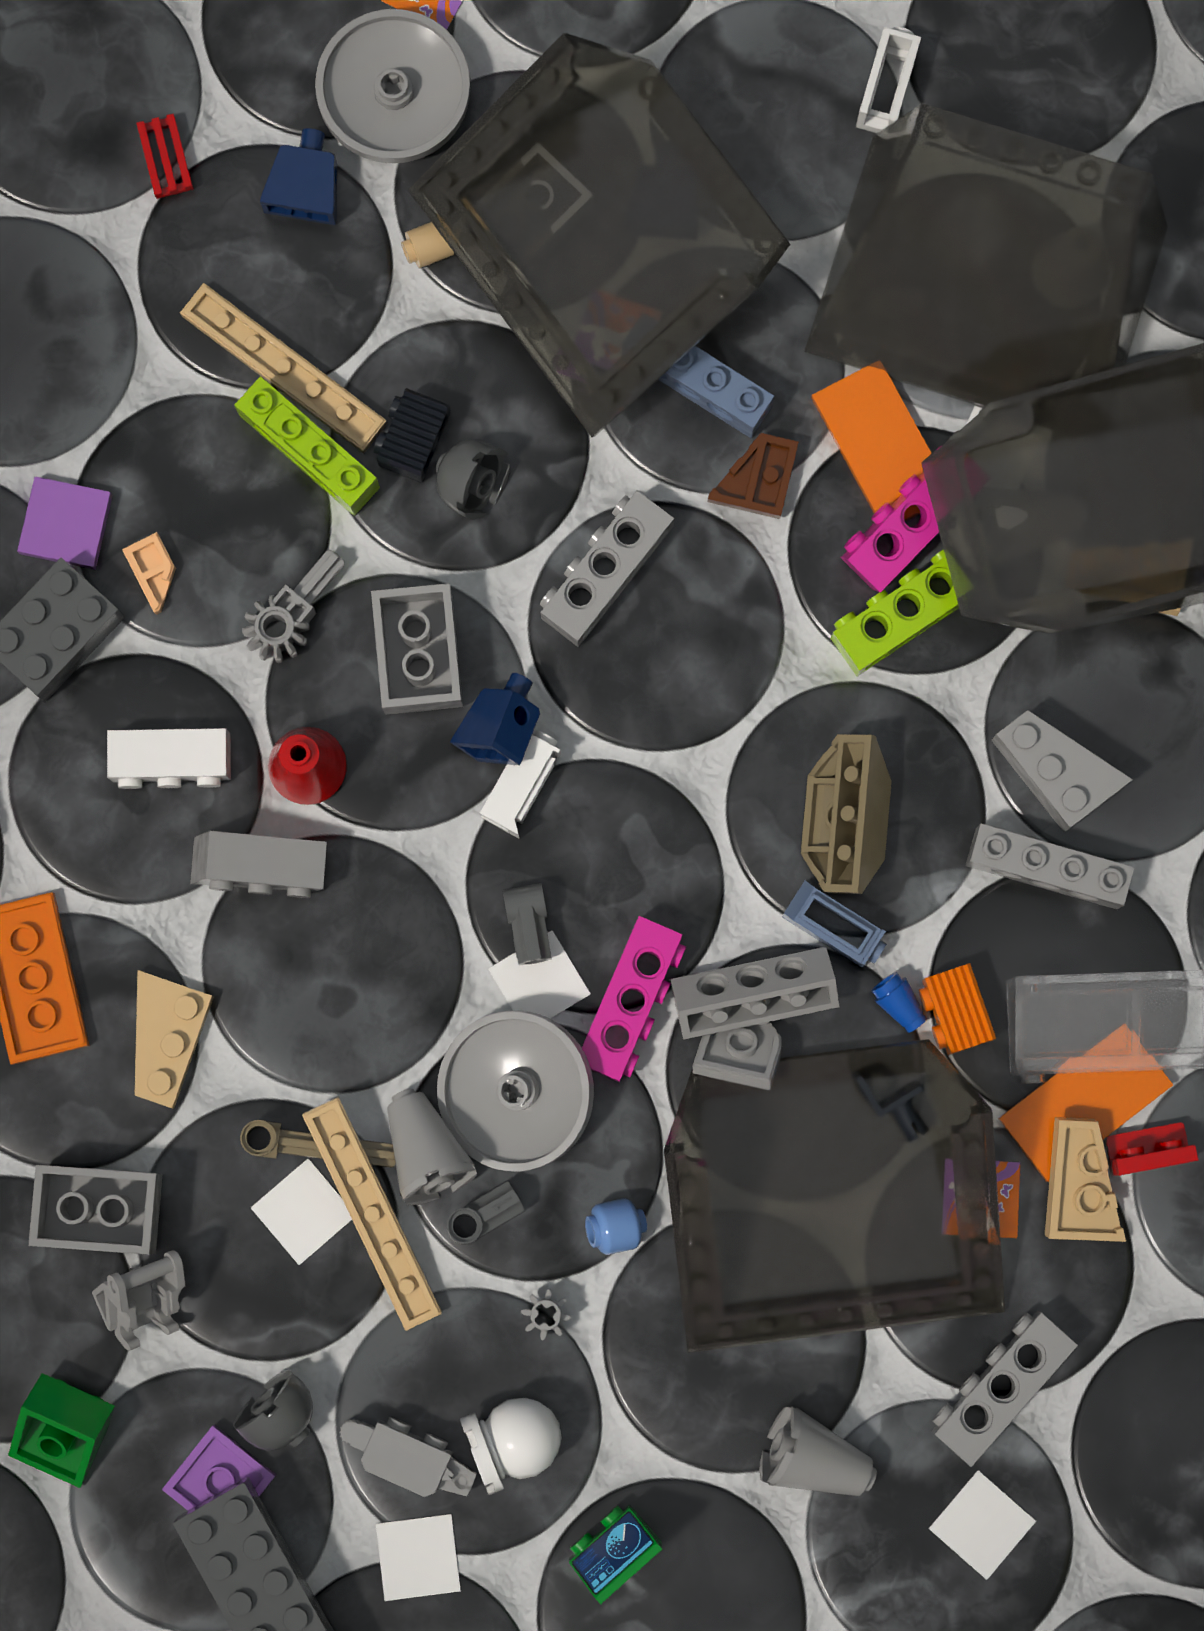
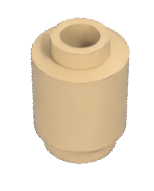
[401,219,461,268]

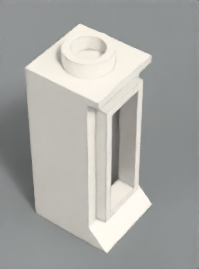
[856,27,921,138]
[480,730,561,839]

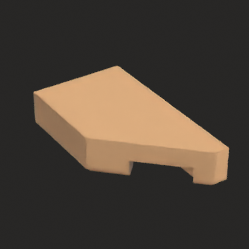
[122,532,176,615]

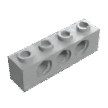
[540,490,674,647]
[965,823,1135,909]
[671,947,839,1040]
[931,1311,1078,1467]

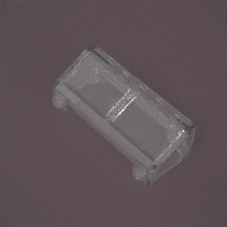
[1006,970,1204,1084]

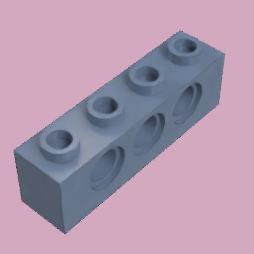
[622,313,774,439]

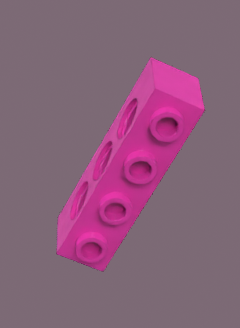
[841,445,990,593]
[582,916,687,1083]

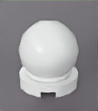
[460,1398,562,1495]

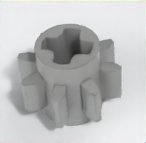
[521,1289,571,1340]

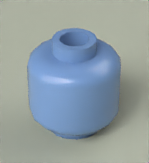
[585,1198,647,1255]

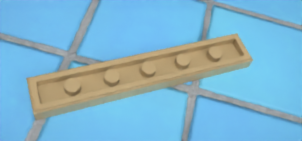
[180,283,388,454]
[302,1096,442,1331]

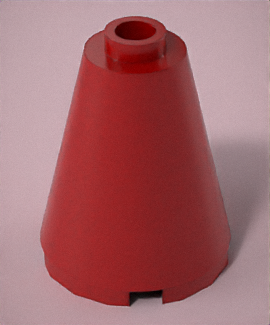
[268,727,347,805]

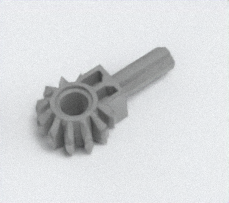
[242,550,345,663]

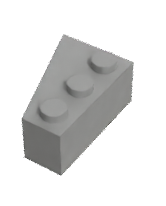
[991,710,1133,833]
[190,831,327,898]

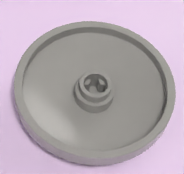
[315,9,471,163]
[437,1011,594,1171]

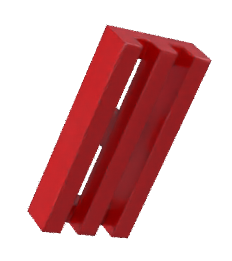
[136,113,194,199]

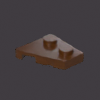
[707,433,799,519]

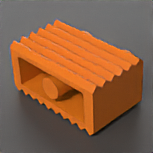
[919,963,996,1055]

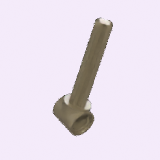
[240,1120,395,1168]

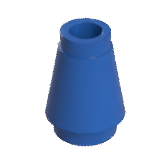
[872,972,927,1033]

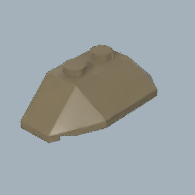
[801,735,892,894]

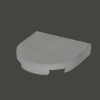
[693,1022,781,1090]

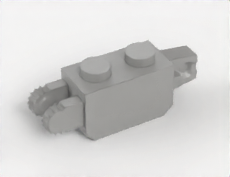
[339,1417,477,1497]

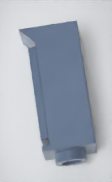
[782,880,887,968]

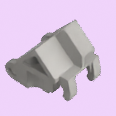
[92,1250,185,1351]

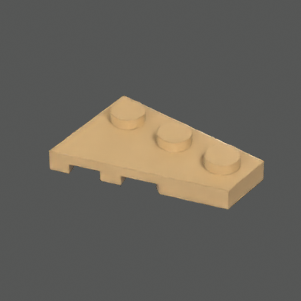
[135,970,214,1109]

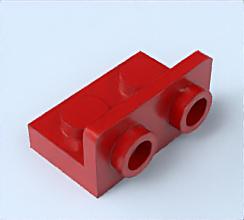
[1105,1122,1199,1176]

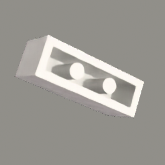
[107,728,231,789]

